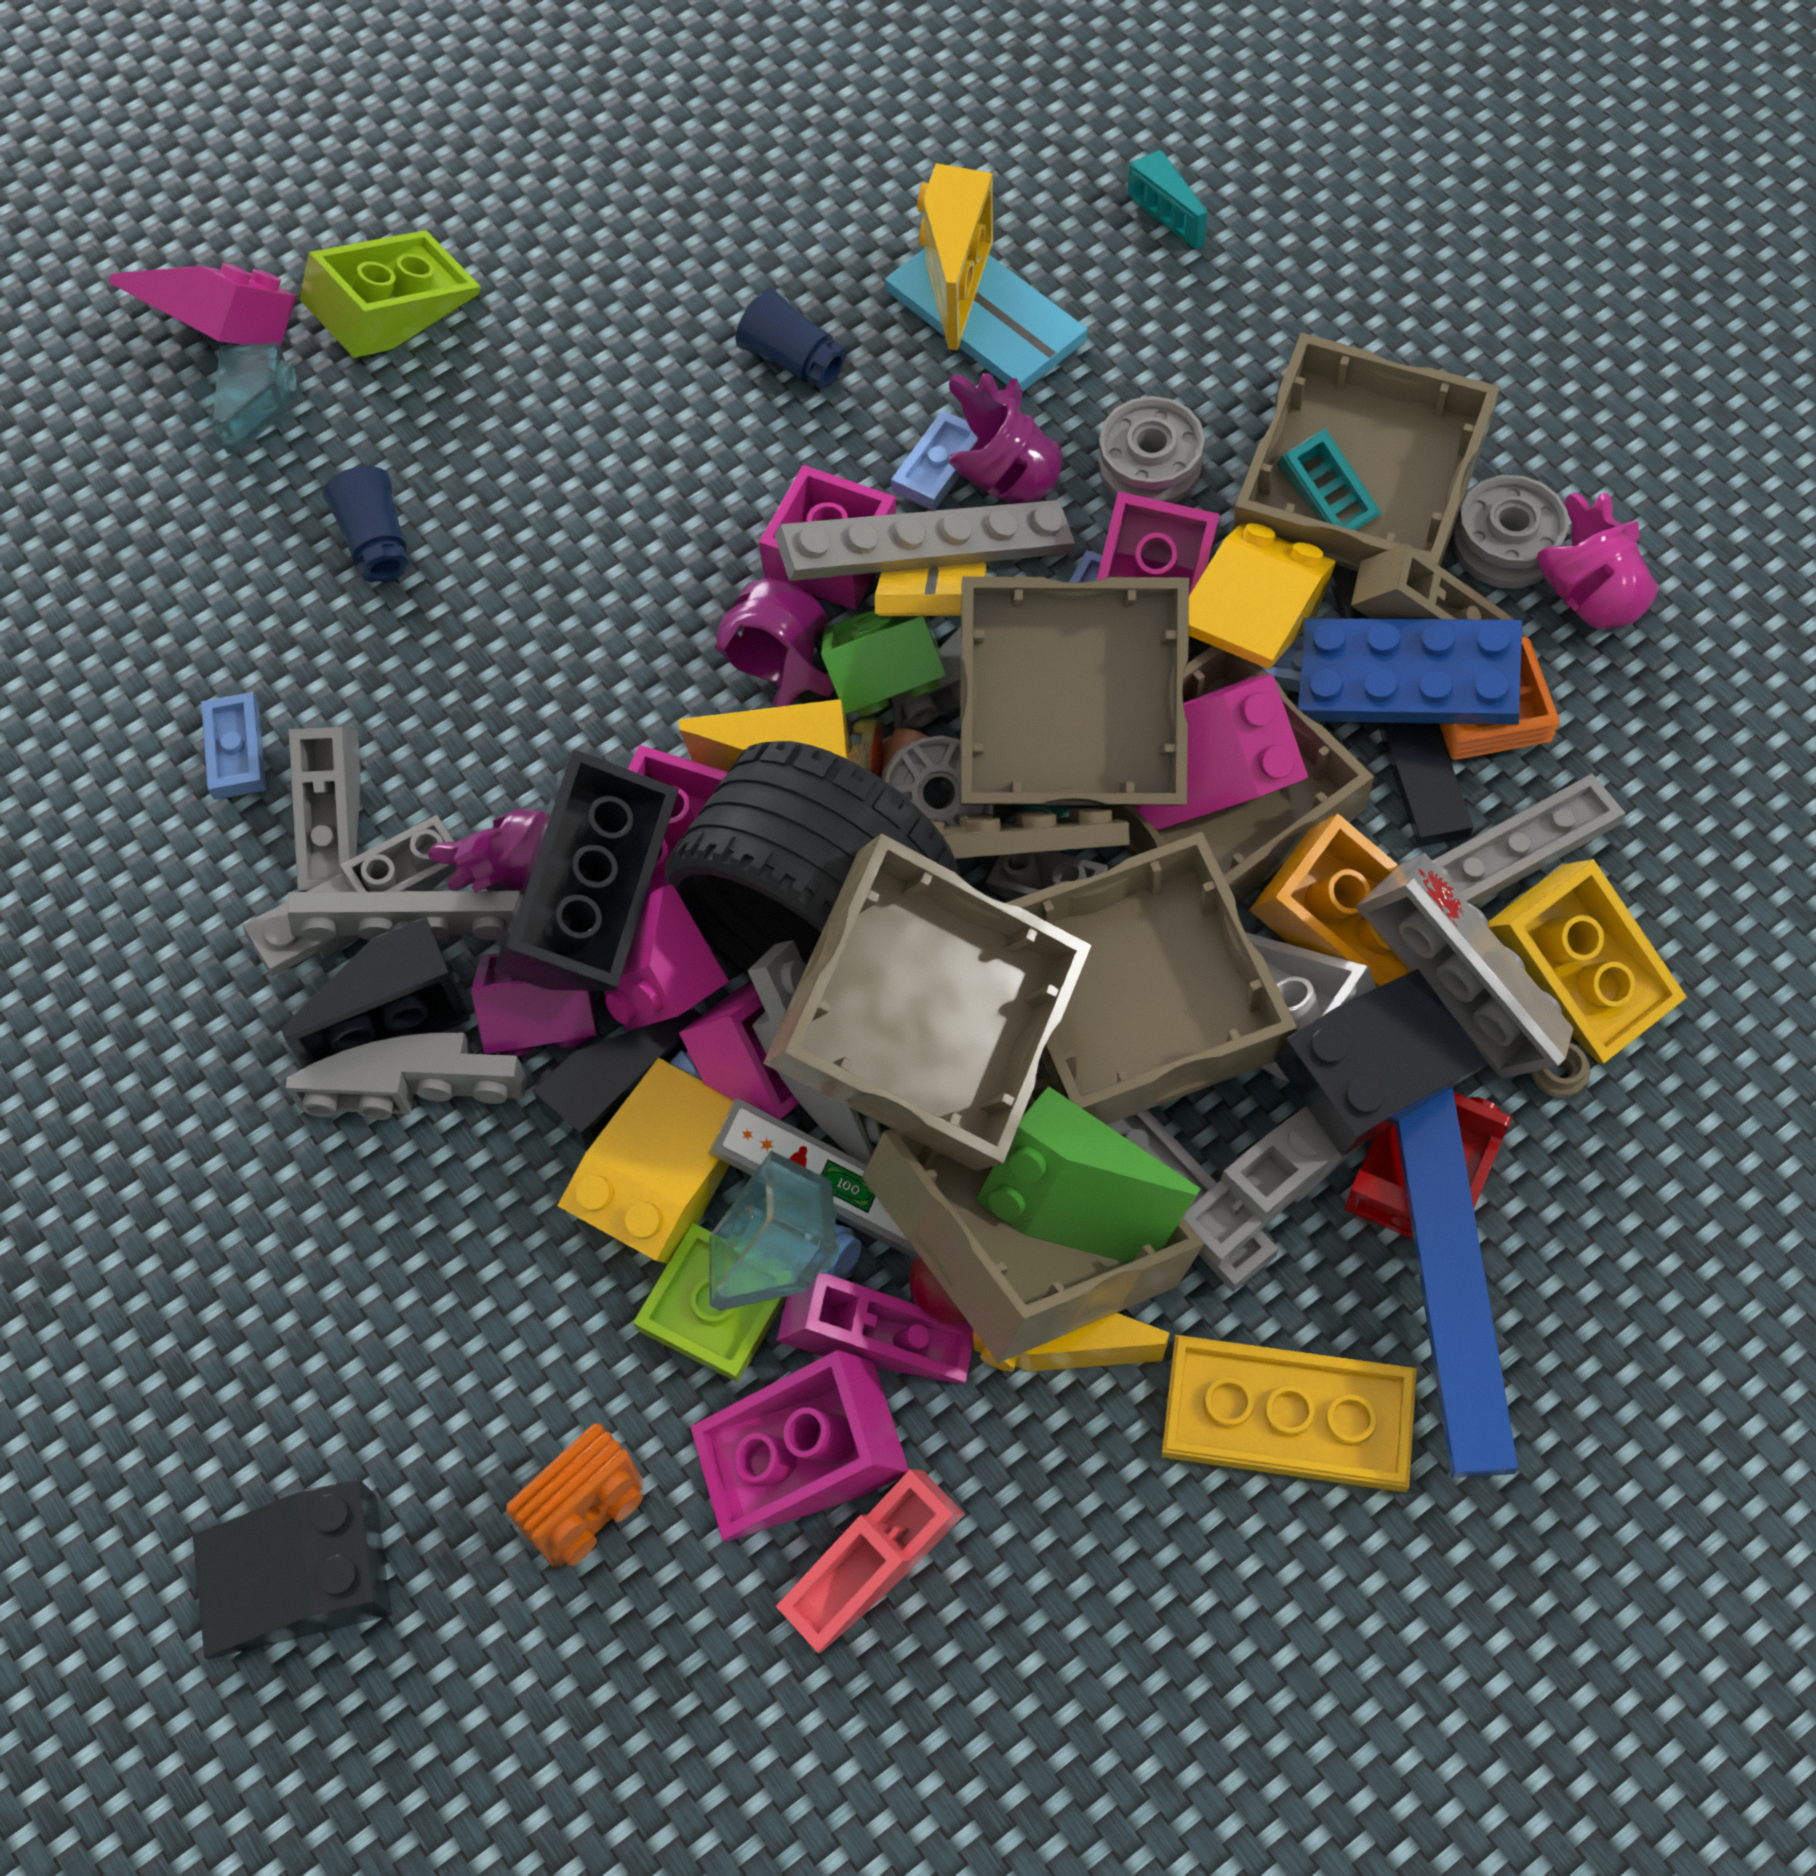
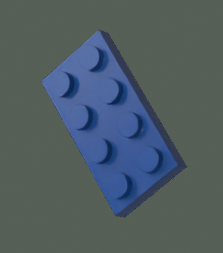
[1298,618,1522,725]

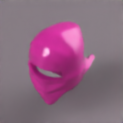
[1537,492,1659,630]

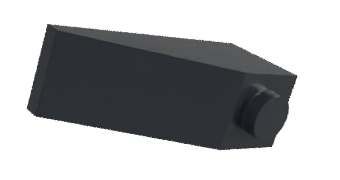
[533,1008,702,1152]

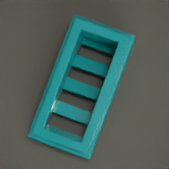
[1128,150,1207,249]
[1277,428,1382,531]

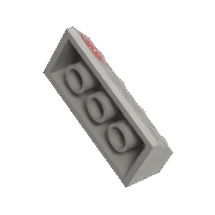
[1355,853,1573,1079]

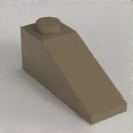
[1351,543,1513,620]

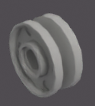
[1098,396,1205,504]
[1452,475,1569,589]
[880,735,994,826]

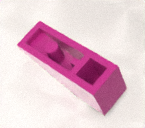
[777,1271,974,1384]

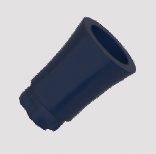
[735,288,847,389]
[322,466,409,583]

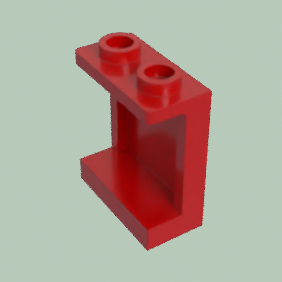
[1344,1092,1512,1240]

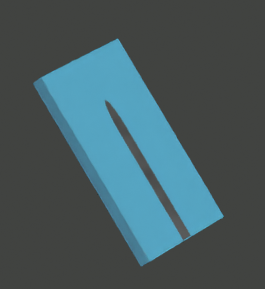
[885,248,1088,392]

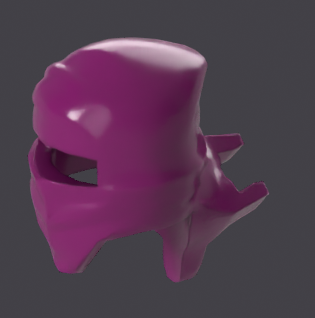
[949,373,1062,504]
[714,578,834,708]
[428,808,546,893]

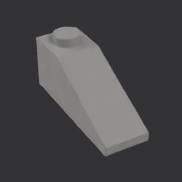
[289,727,361,891]

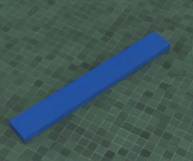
[1395,1087,1518,1478]

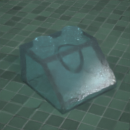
[709,1150,840,1311]

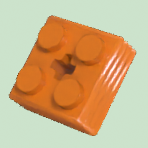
[1438,637,1560,760]
[506,1423,644,1567]

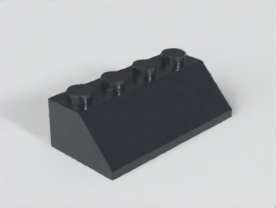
[493,749,679,991]

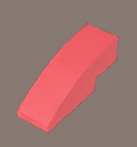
[776,1469,965,1653]

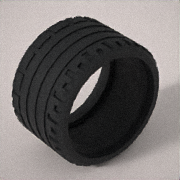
[665,741,960,976]

